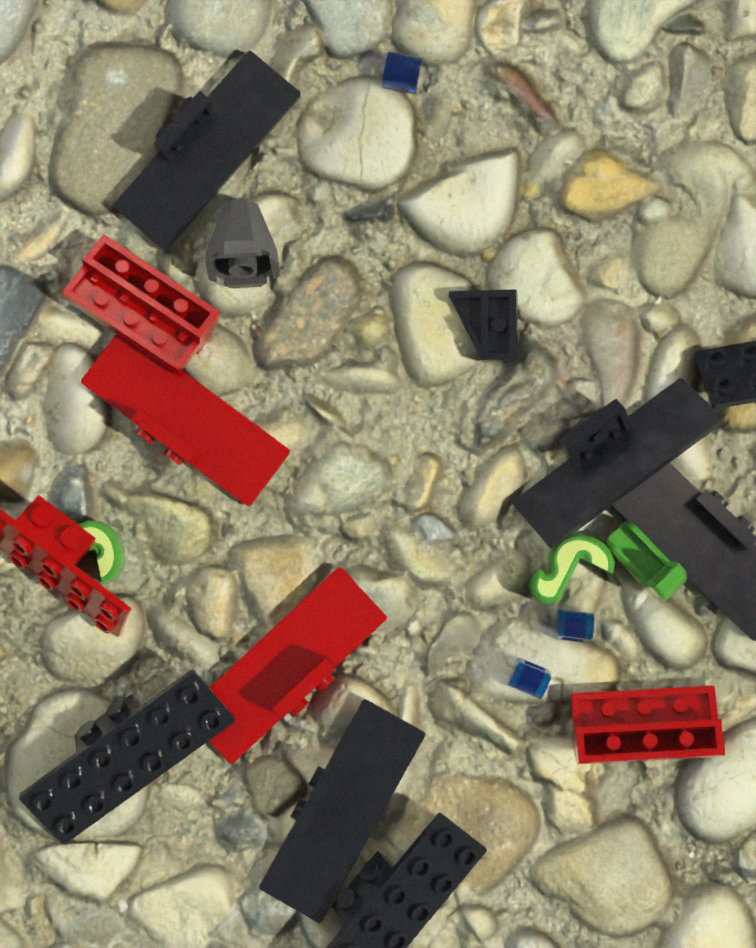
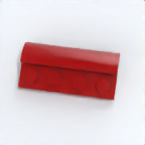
[61,234,220,376]
[570,685,725,765]

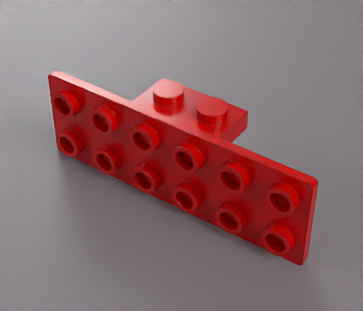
[81,334,290,507]
[0,495,131,637]
[209,567,387,764]

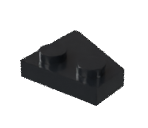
[449,289,518,362]

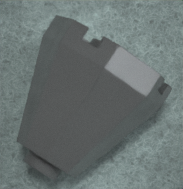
[205,197,280,289]

